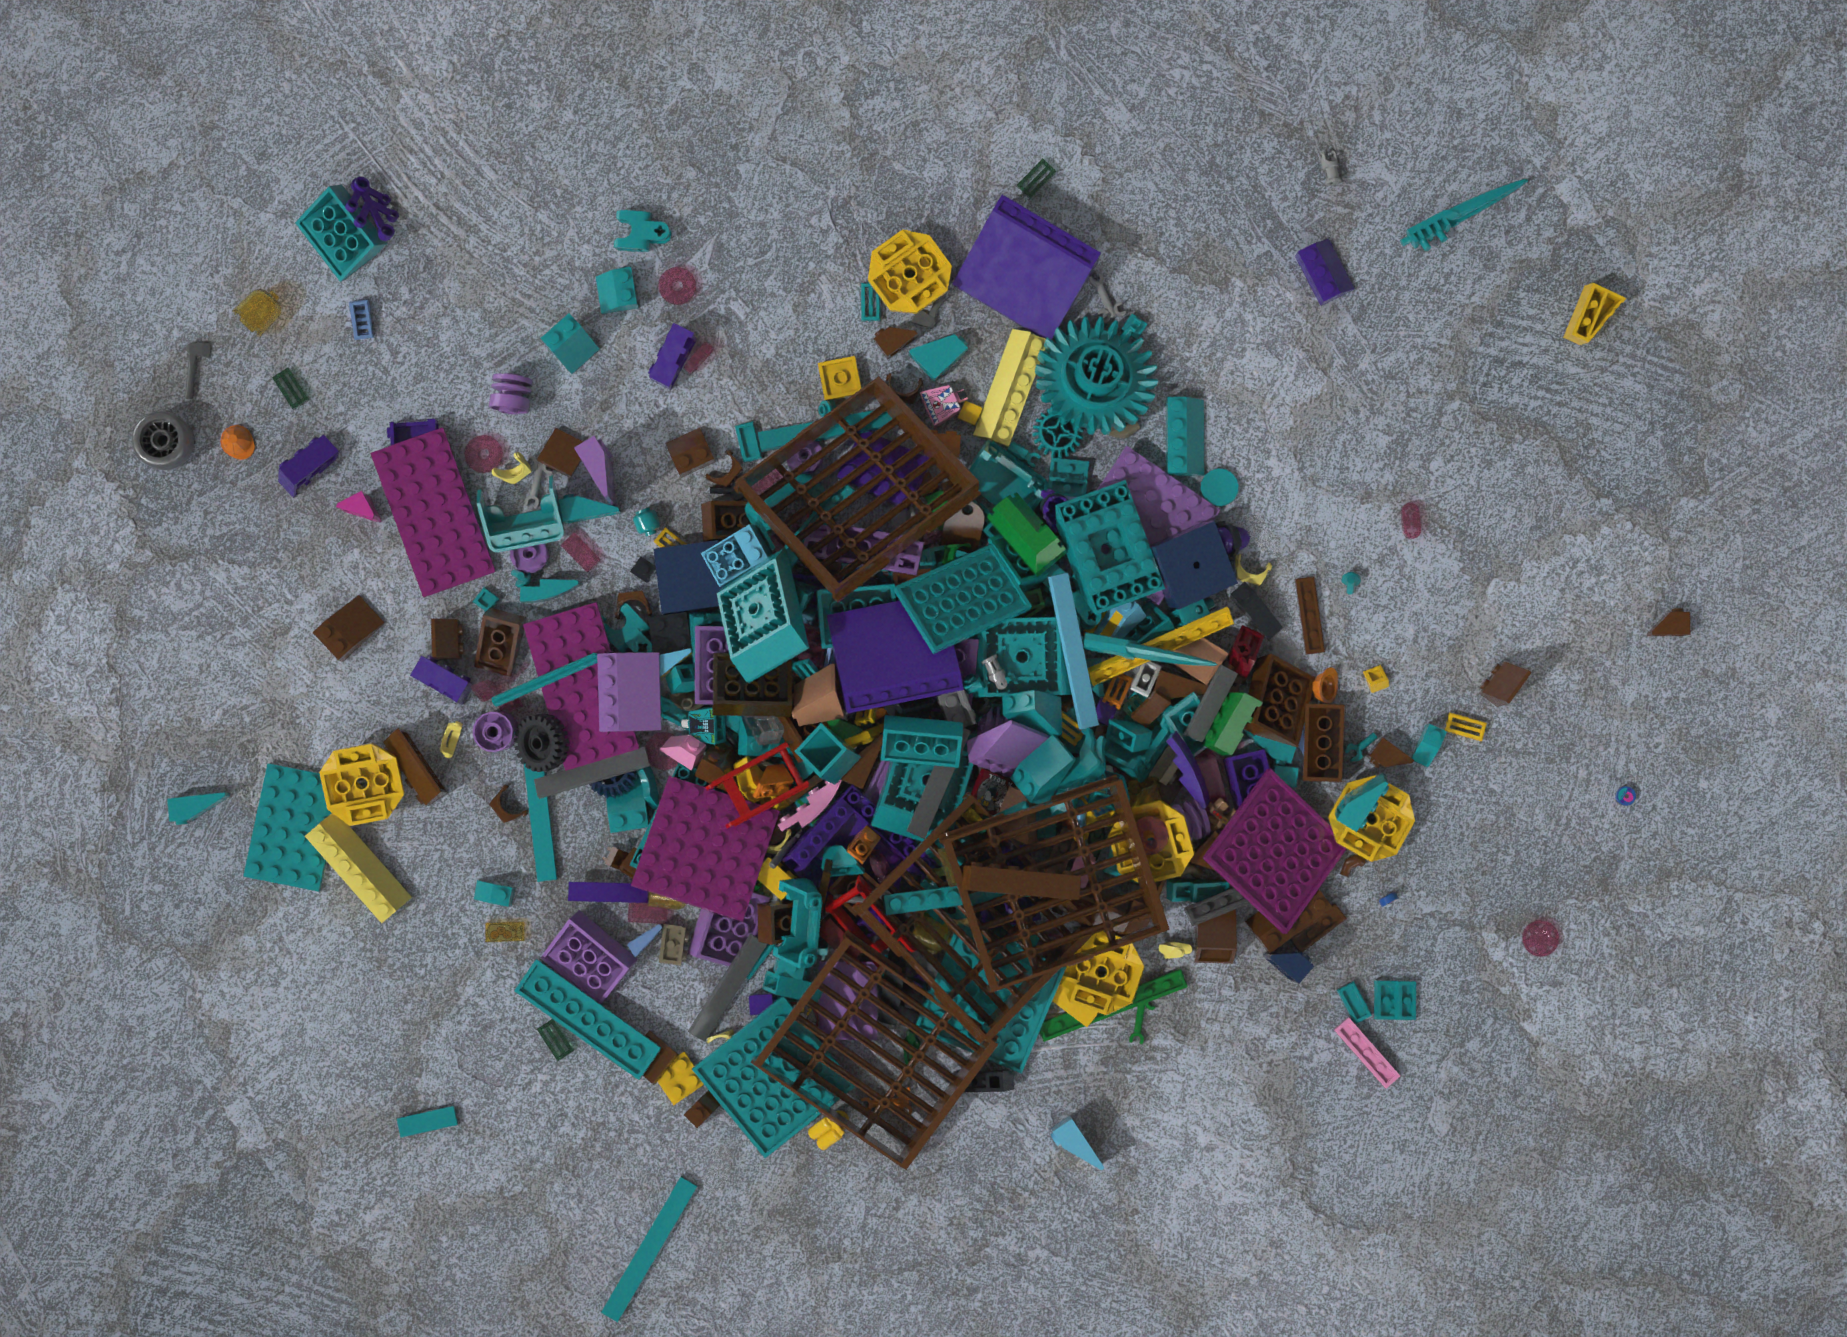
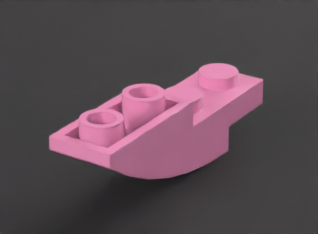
[778,779,842,832]

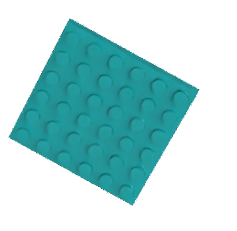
[916,922,1066,1074]
[692,996,855,1158]

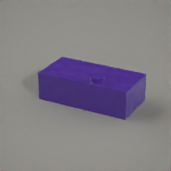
[1223,749,1269,810]

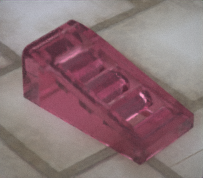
[471,679,499,702]

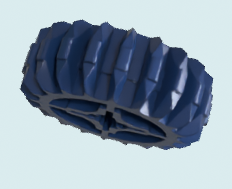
[589,770,638,799]

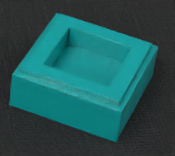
[472,587,500,612]

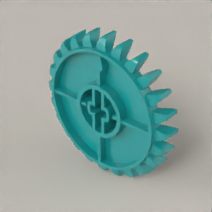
[1035,316,1158,435]

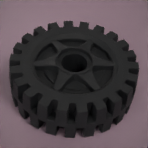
[514,714,569,772]

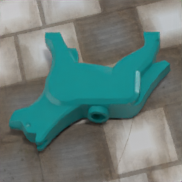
[1050,727,1106,816]

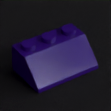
[1295,239,1355,306]

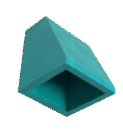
[540,313,600,374]
[1002,690,1062,736]
[794,723,861,785]

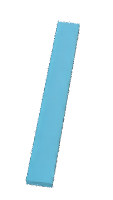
[1048,573,1099,729]

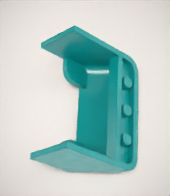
[745,474,839,554]
[476,475,564,552]

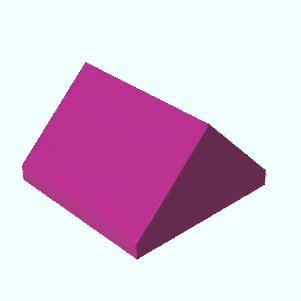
[336,491,381,523]

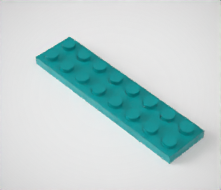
[514,959,662,1080]

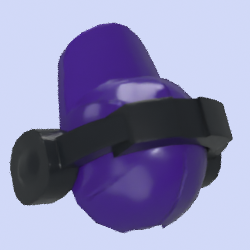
[1215,521,1250,562]

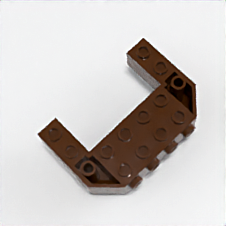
[1043,827,1167,937]

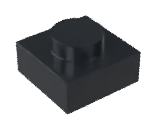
[630,556,656,583]

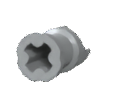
[1320,151,1342,186]
[981,654,1007,689]

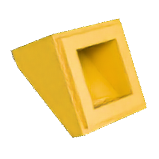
[1363,665,1389,693]

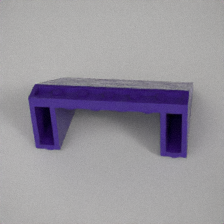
[952,195,1101,340]
[826,600,964,713]
[781,785,937,937]

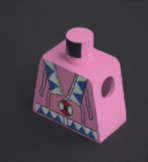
[920,385,968,429]

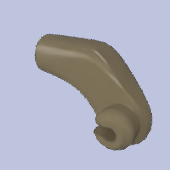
[1109,423,1141,439]

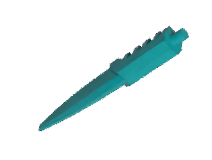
[1400,179,1529,251]
[1081,632,1218,666]

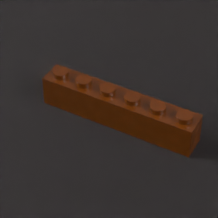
[962,862,1081,900]

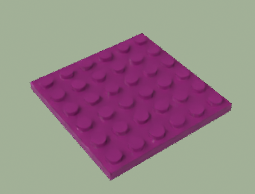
[1203,769,1346,934]
[631,776,780,922]

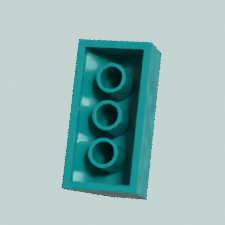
[1166,397,1204,476]
[881,715,963,768]

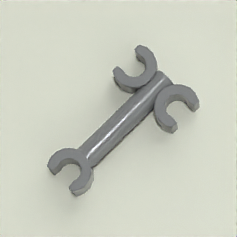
[1089,272,1127,325]
[525,456,553,508]

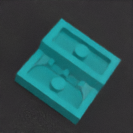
[1048,458,1089,497]
[1374,980,1416,1020]

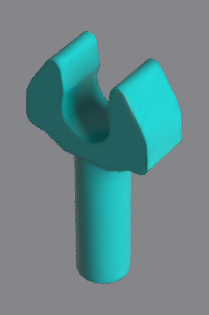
[1345,733,1378,762]

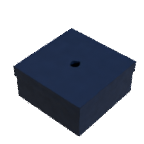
[1150,521,1238,609]
[653,540,724,615]

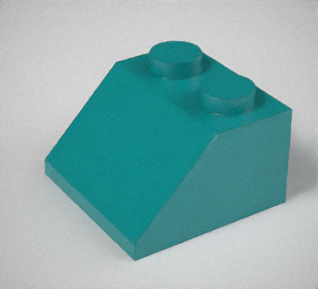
[596,267,639,314]

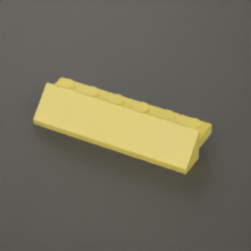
[973,329,1046,447]
[305,813,412,923]

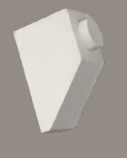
[1130,661,1161,698]

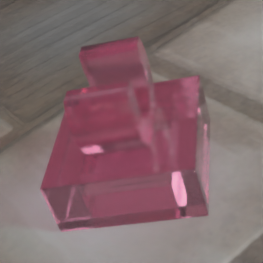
[498,698,523,712]

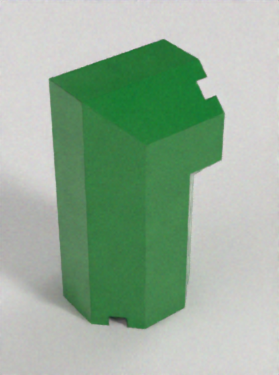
[987,492,1067,577]

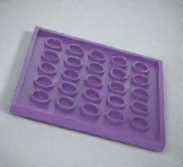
[1097,446,1220,605]

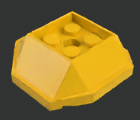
[868,229,952,314]
[319,743,405,826]
[1328,775,1415,862]
[1108,800,1195,883]
[1060,931,1145,1015]

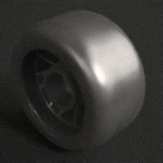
[132,411,194,470]

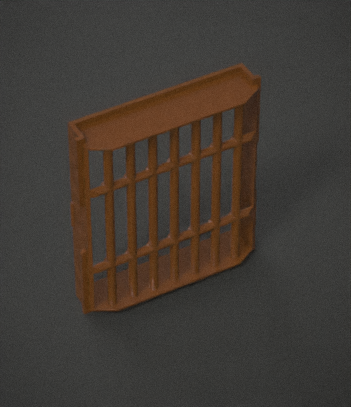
[733,376,981,603]
[938,774,1170,993]
[852,792,1093,1044]
[751,930,999,1170]

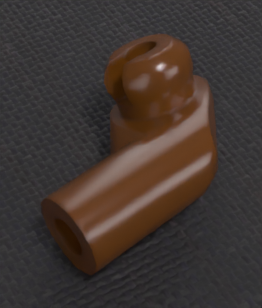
[1340,854,1366,878]

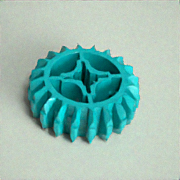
[1032,408,1084,458]

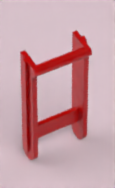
[705,742,809,829]
[825,875,917,968]

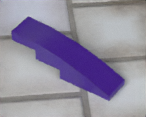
[1166,730,1210,809]
[568,882,648,903]

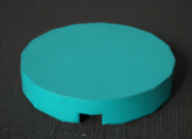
[1200,468,1239,507]

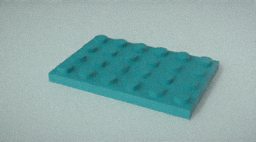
[894,544,1032,654]
[243,763,332,892]

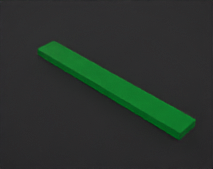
[1040,969,1188,1042]

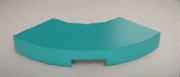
[636,766,659,810]

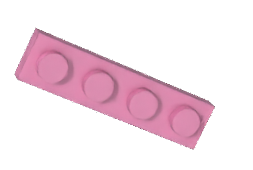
[1334,1017,1400,1089]

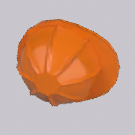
[220,425,255,460]
[1312,667,1338,704]

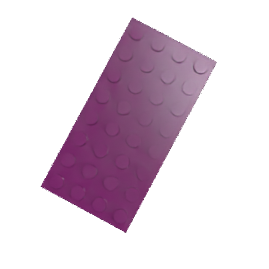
[370,427,496,598]
[523,602,640,771]

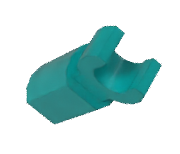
[1007,441,1041,468]

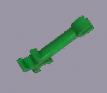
[1129,994,1155,1044]

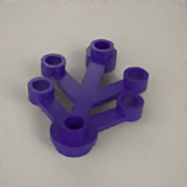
[345,176,399,241]

